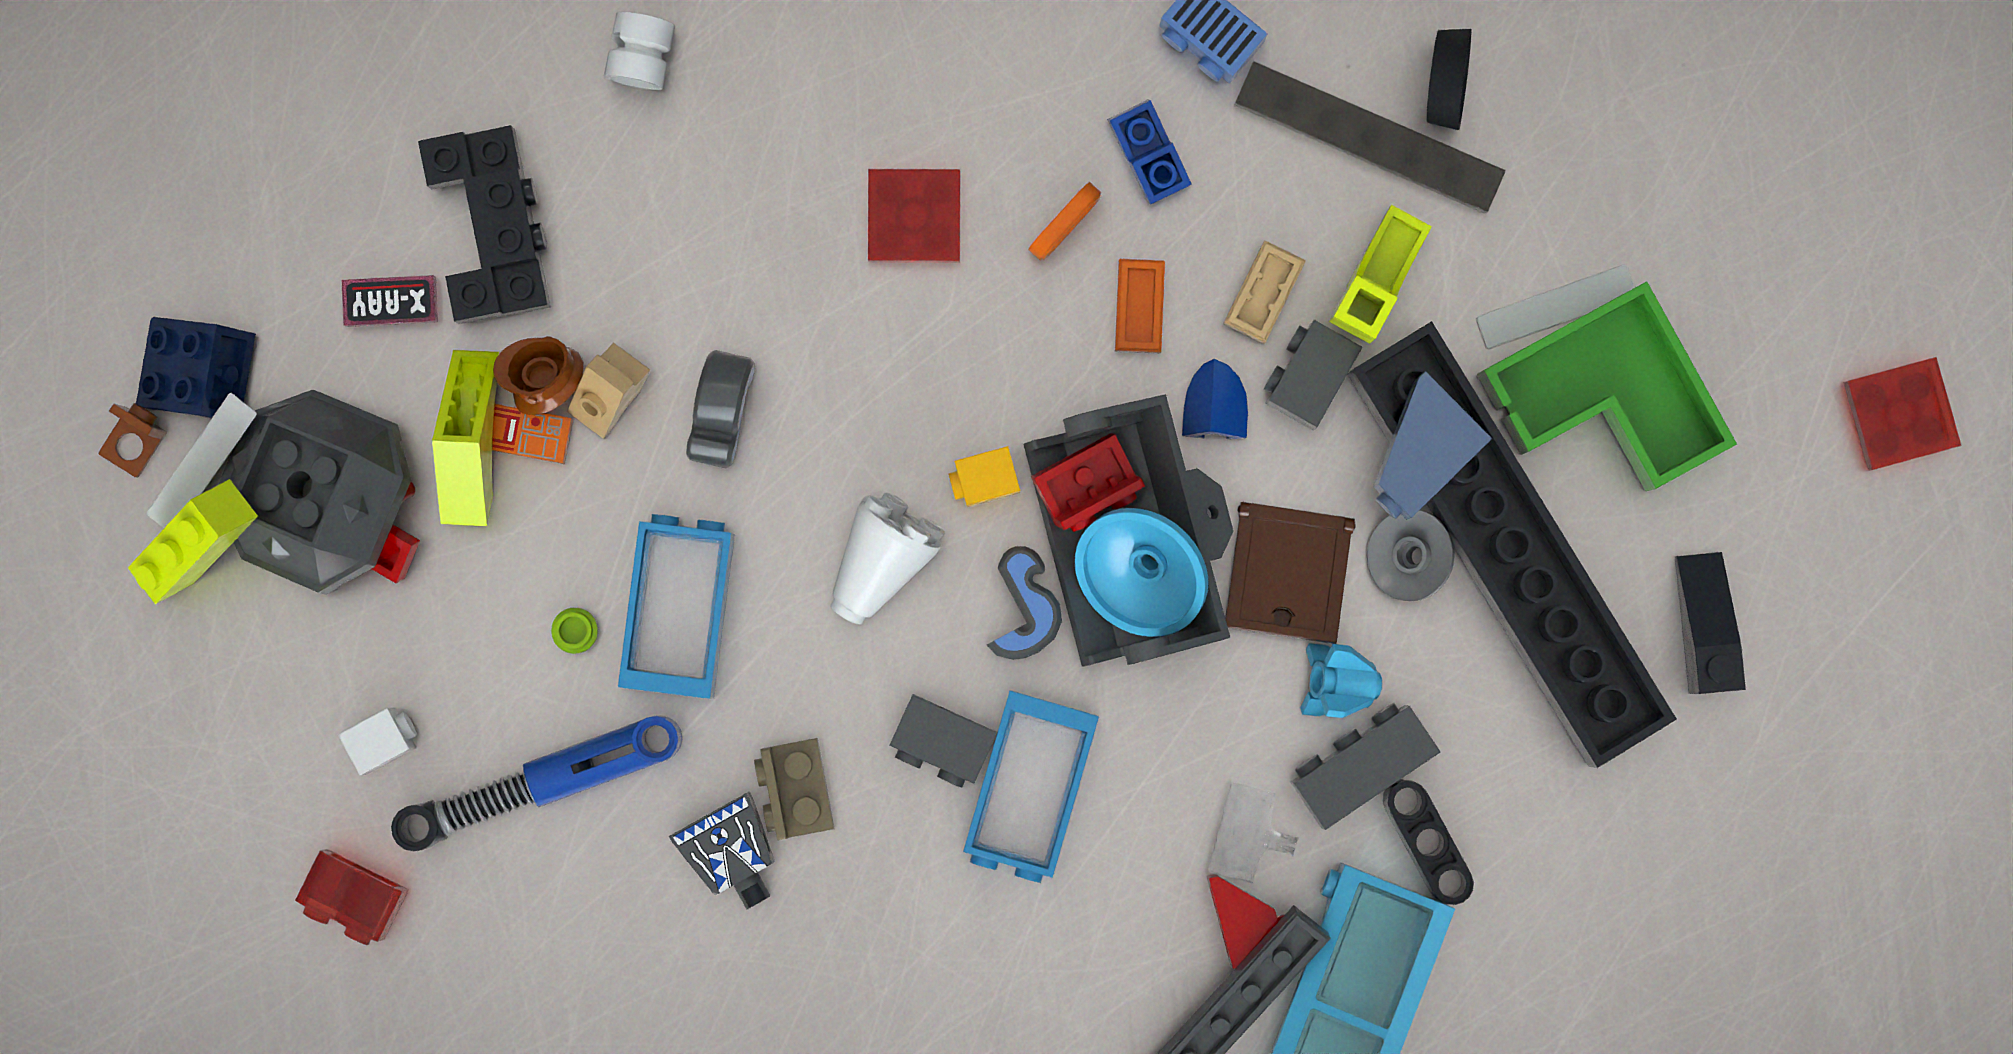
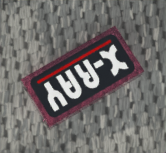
[342,275,438,327]

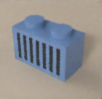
[1159,0,1268,84]

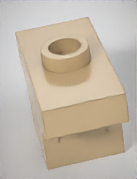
[567,342,650,439]

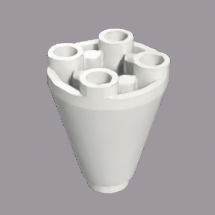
[831,493,945,625]

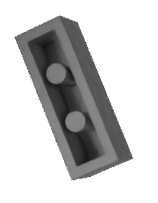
[1291,703,1441,830]

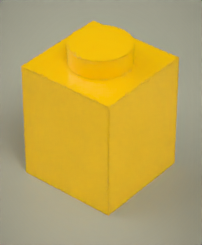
[948,446,1020,507]

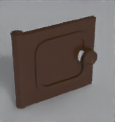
[1225,502,1356,644]

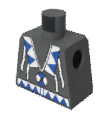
[669,791,775,910]

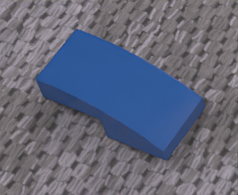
[1107,99,1192,204]

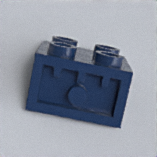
[136,317,256,419]

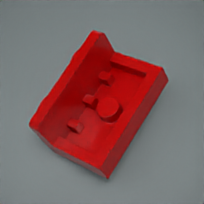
[1030,433,1145,532]

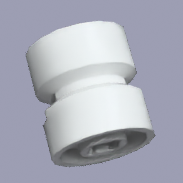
[604,12,675,90]

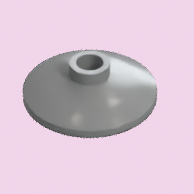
[1367,510,1455,601]

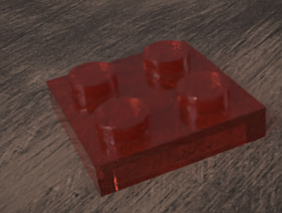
[868,169,960,263]
[1843,357,1962,471]

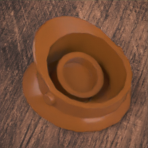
[493,336,584,415]

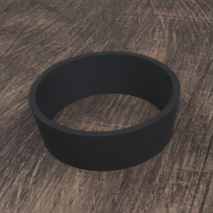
[1427,29,1472,130]

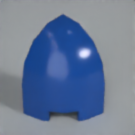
[1182,359,1248,439]

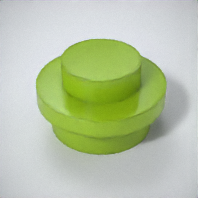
[551,608,598,654]

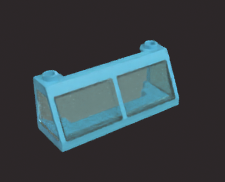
[1271,863,1455,1054]

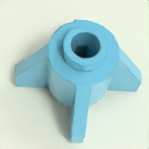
[1300,643,1382,718]

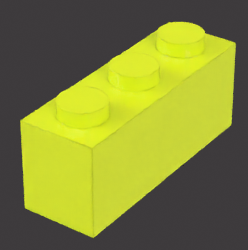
[128,479,258,605]

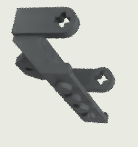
[1023,394,1234,667]

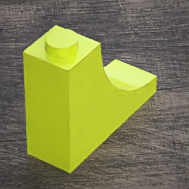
[432,350,499,526]

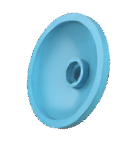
[1075,508,1208,637]

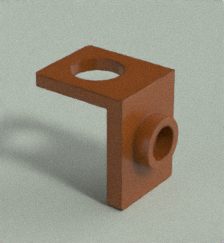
[98,403,167,478]

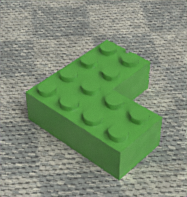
[1477,281,1737,491]

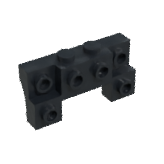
[418,125,551,324]

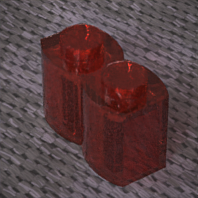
[295,849,409,945]

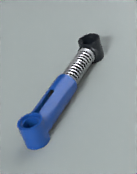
[391,715,682,852]

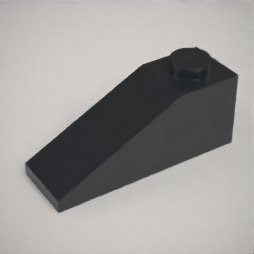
[1675,552,1746,694]

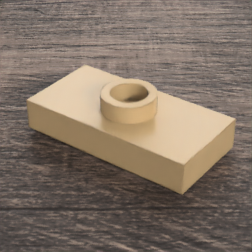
[1223,240,1306,344]

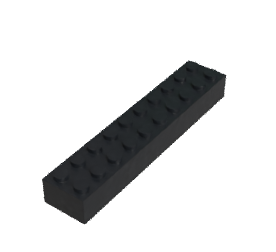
[1347,321,1677,768]

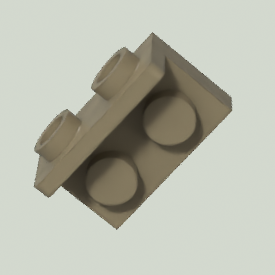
[754,738,834,841]

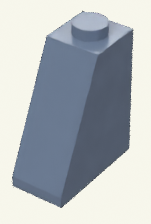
[1374,371,1492,520]

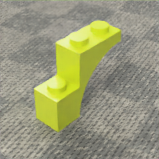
[1329,205,1432,344]

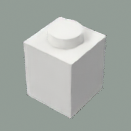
[338,707,417,776]

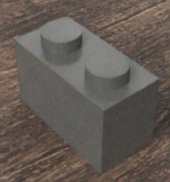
[1264,320,1362,430]
[889,694,997,788]

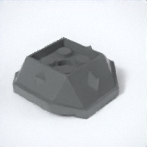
[218,390,411,595]

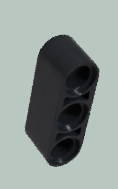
[1383,779,1474,905]

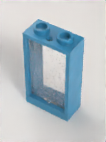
[618,514,735,699]
[963,690,1099,883]

